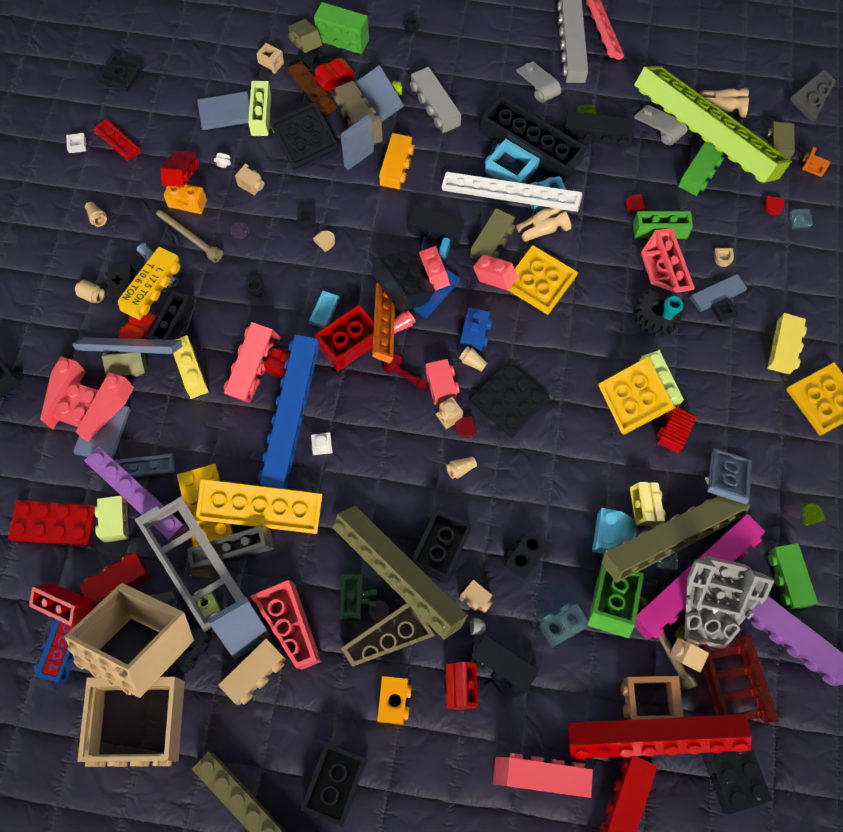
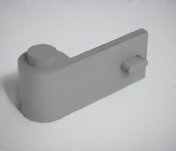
[517,61,561,103]
[634,105,687,145]

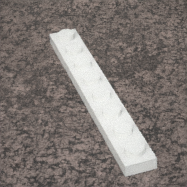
[442,172,582,212]

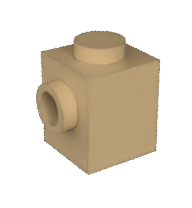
[669,638,709,672]

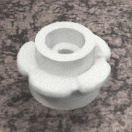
[214,153,231,168]

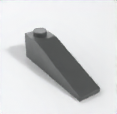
[187,525,275,569]

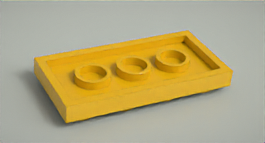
[177,464,234,547]

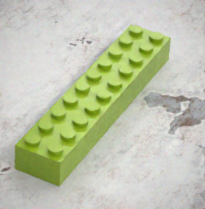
[634,66,792,183]

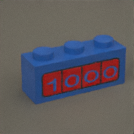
[34,619,75,685]

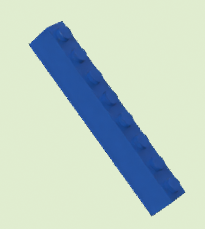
[258,335,320,489]

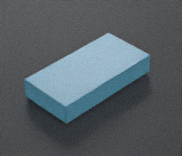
[309,291,340,329]

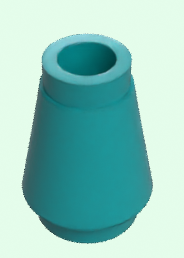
[663,296,683,320]

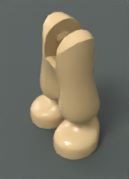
[700,88,749,118]
[516,208,571,242]

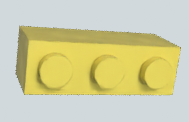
[767,313,807,375]
[173,336,209,399]

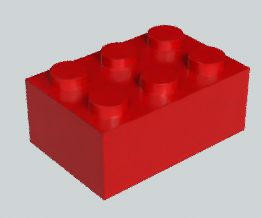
[314,305,374,372]

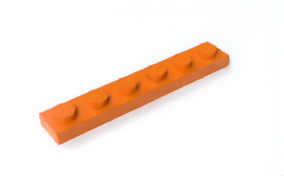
[372,282,395,363]

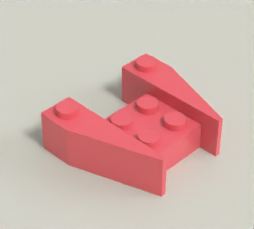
[40,356,134,442]

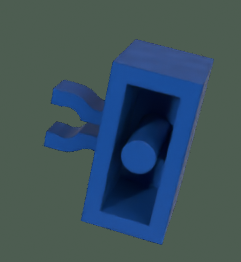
[460,307,492,353]

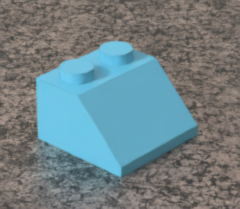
[592,508,637,554]

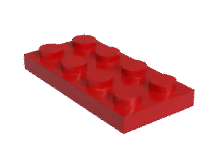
[8,500,96,546]

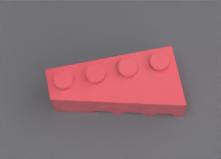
[250,580,322,670]
[493,753,593,798]

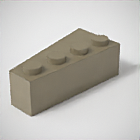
[333,81,383,144]
[341,603,435,667]

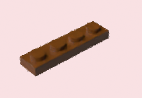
[287,61,337,117]

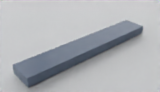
[73,337,182,354]

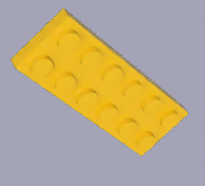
[195,479,322,534]

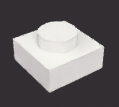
[66,133,86,153]
[311,433,333,455]

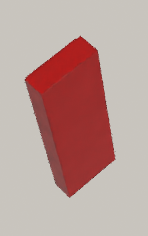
[93,119,141,162]

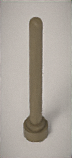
[157,210,223,263]
[639,596,698,692]

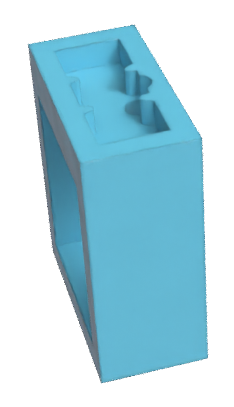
[485,139,540,184]

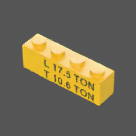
[118,247,180,320]

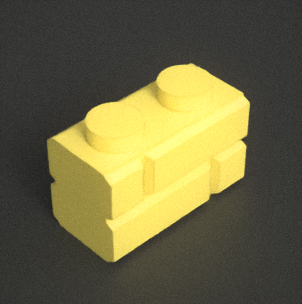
[630,482,666,527]

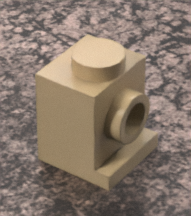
[257,43,284,74]
[235,163,264,195]
[436,397,463,429]
[460,580,493,612]

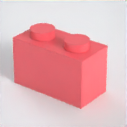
[419,246,450,291]
[473,254,518,291]
[425,359,460,405]

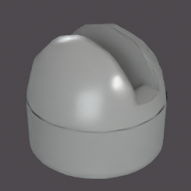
[470,618,486,635]

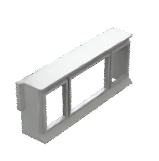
[135,496,244,632]

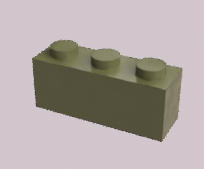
[470,208,516,261]

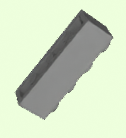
[410,67,461,133]

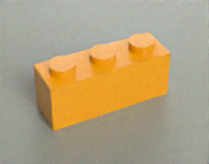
[379,133,415,189]

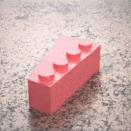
[224,322,281,403]

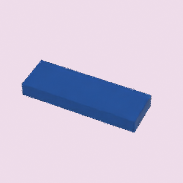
[413,269,460,319]

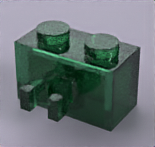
[339,574,377,621]

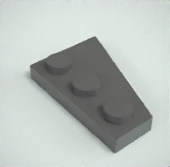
[789,70,836,123]

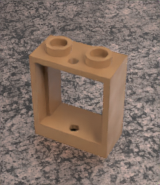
[621,676,683,720]

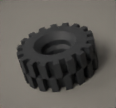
[634,287,684,337]

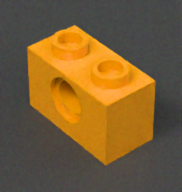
[163,184,207,214]
[377,676,412,725]

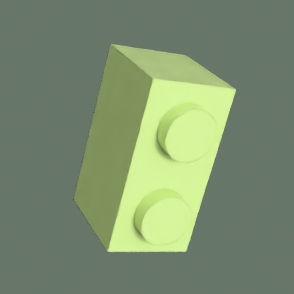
[95,496,129,542]

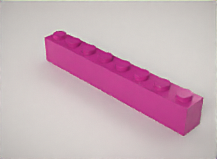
[635,514,765,640]

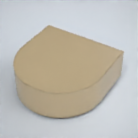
[313,231,335,252]
[713,248,734,267]

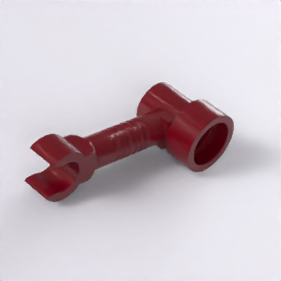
[382,352,427,391]

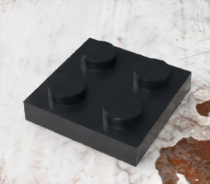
[97,53,144,92]

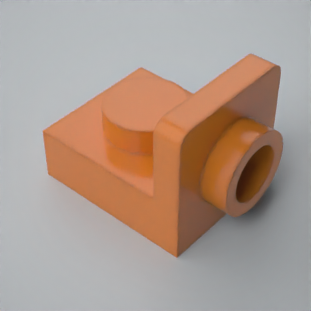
[802,147,831,177]

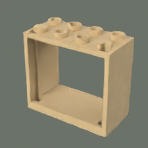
[64,583,194,698]
[77,677,185,767]

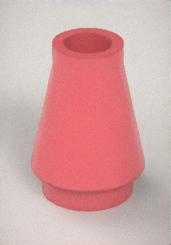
[394,310,416,334]

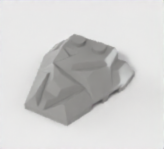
[684,556,774,649]

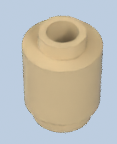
[75,280,105,303]

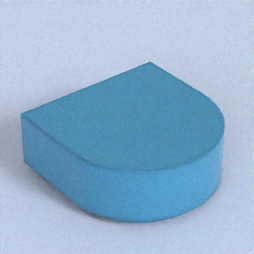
[439,237,450,259]

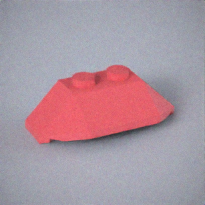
[641,228,695,293]

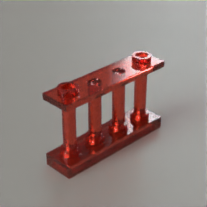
[699,634,779,724]

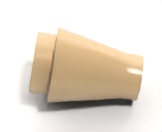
[85,202,107,227]
[459,346,487,372]
[446,456,477,479]

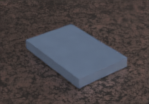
[355,65,404,122]
[197,92,250,130]
[341,115,374,170]
[73,406,131,459]
[708,448,752,504]
[208,597,271,660]

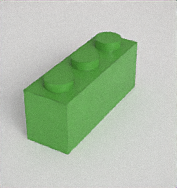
[678,142,724,196]
[633,211,693,239]
[768,543,818,611]

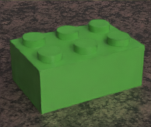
[314,2,369,54]
[587,565,644,638]

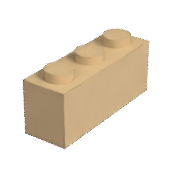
[218,639,286,705]

